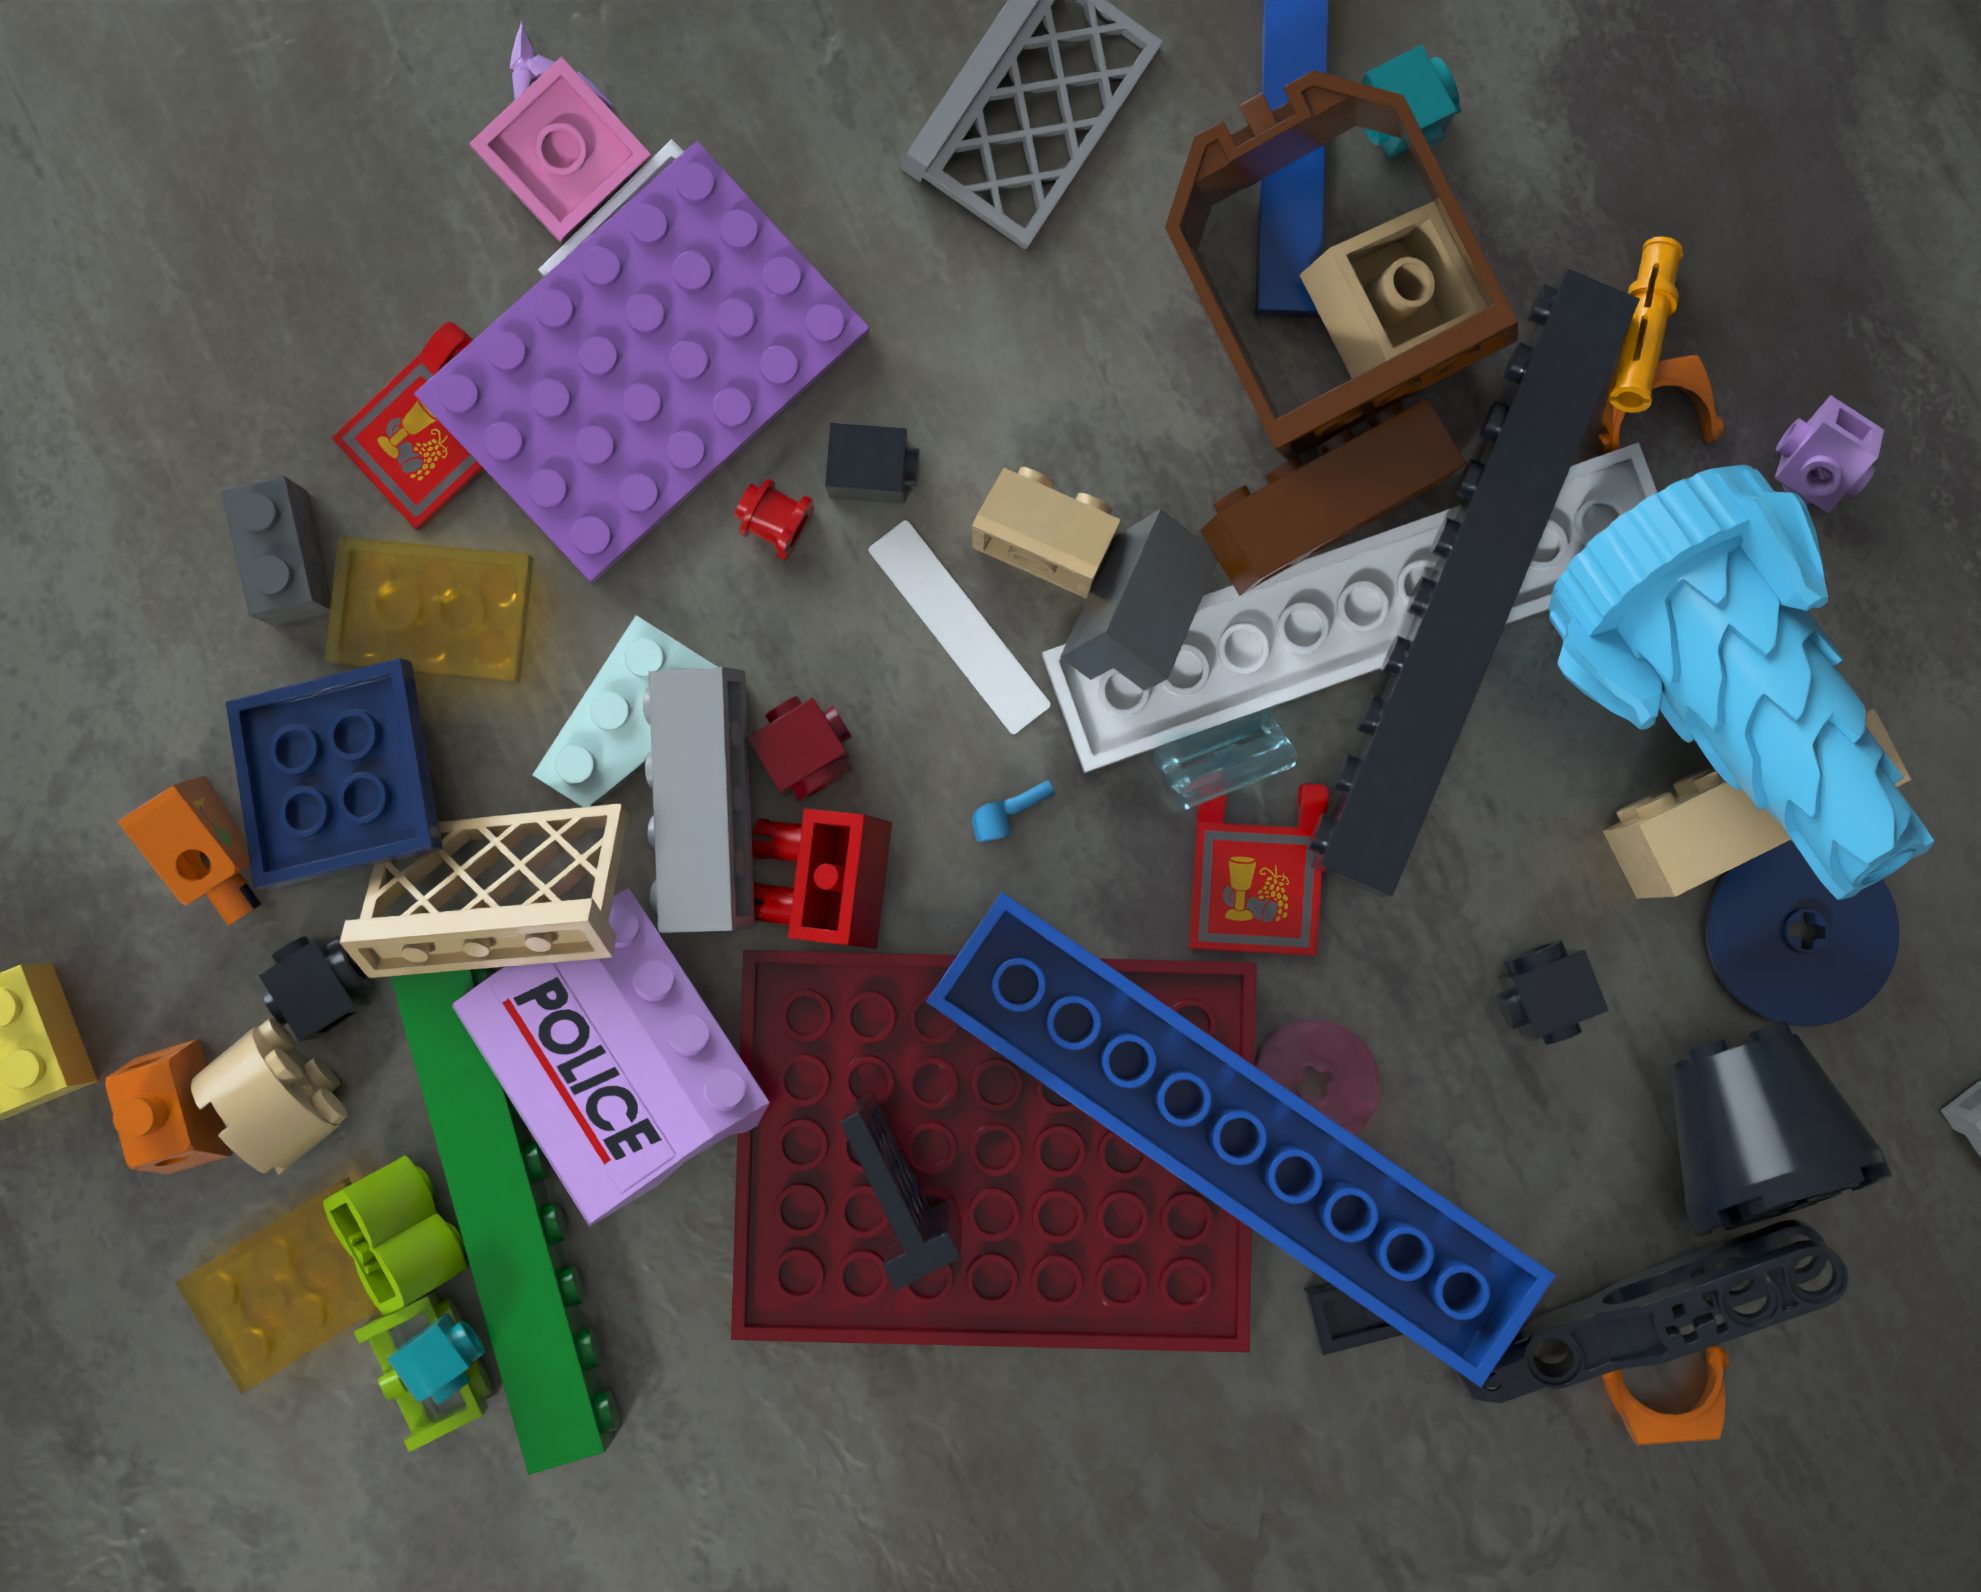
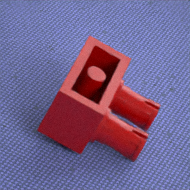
[752,809,892,949]

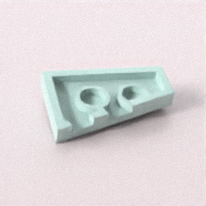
[533,615,717,807]

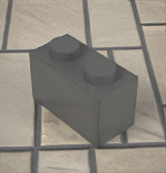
[221,476,334,626]

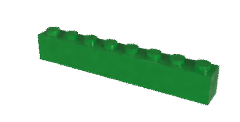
[390,968,620,1475]

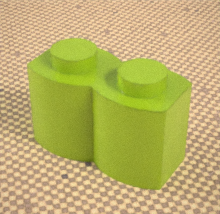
[323,1155,467,1316]

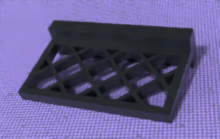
[840,1092,963,1291]

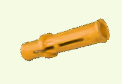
[1609,236,1683,413]

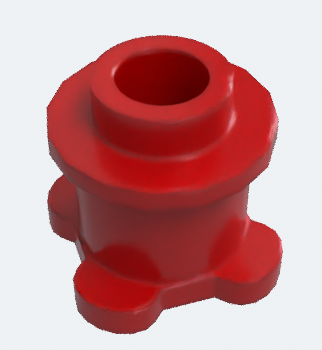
[734,479,815,561]

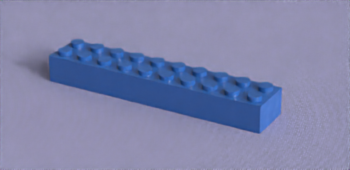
[926,892,1556,1387]

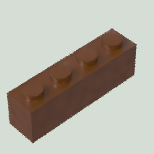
[1200,398,1467,596]

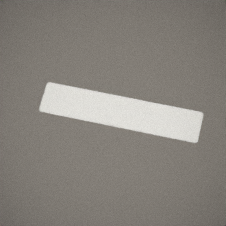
[868,520,1050,734]

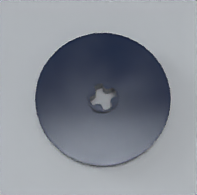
[1705,840,1899,1026]

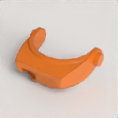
[1597,354,1724,454]
[1601,1344,1729,1445]

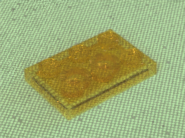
[324,536,533,683]
[175,1177,378,1394]

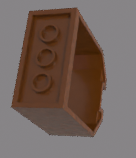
[1165,70,1518,461]

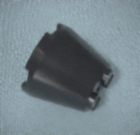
[1671,1022,1892,1237]

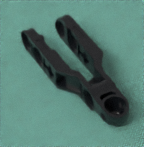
[1456,1219,1849,1403]

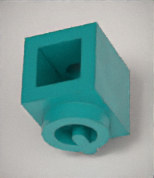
[1361,44,1462,159]

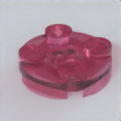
[1255,1019,1380,1135]

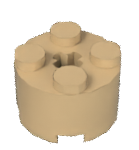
[190,1018,348,1175]

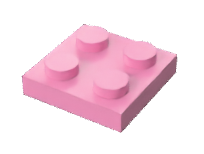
[469,56,651,243]

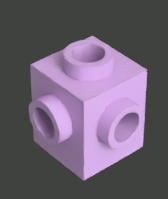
[1775,395,1884,513]

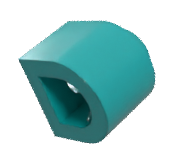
[387,1312,485,1405]

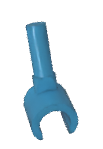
[972,780,1055,843]

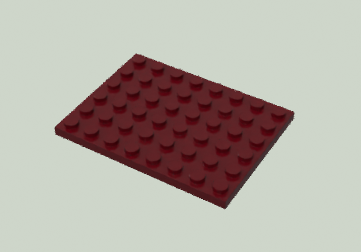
[731,950,1257,1353]

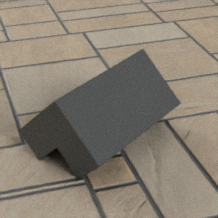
[1060,509,1218,691]

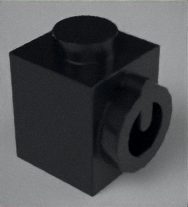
[258,936,372,1041]
[1497,940,1609,1045]

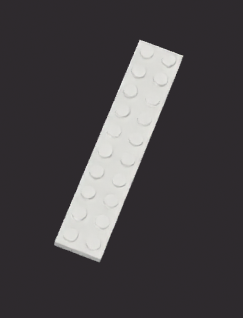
[1042,442,1657,774]

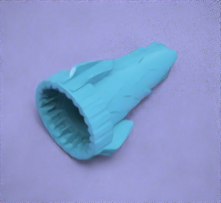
[1548,465,1934,900]

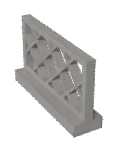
[900,0,1163,250]

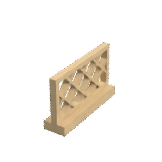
[339,803,629,978]

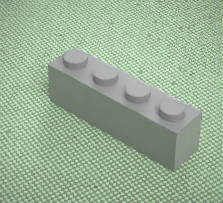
[643,667,755,933]

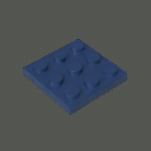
[226,658,443,890]

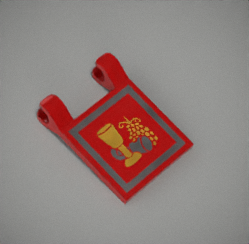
[331,322,484,530]
[1189,777,1329,956]

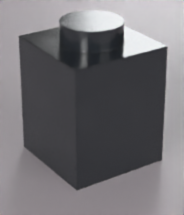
[825,423,920,504]

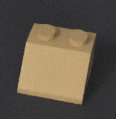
[972,467,1121,599]

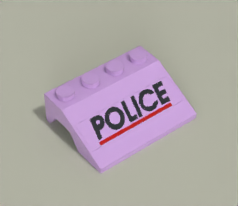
[453,888,770,1227]

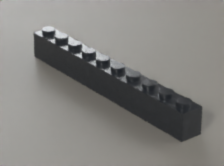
[1307,269,1640,897]

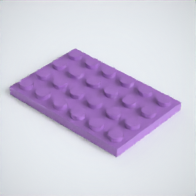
[414,141,870,585]

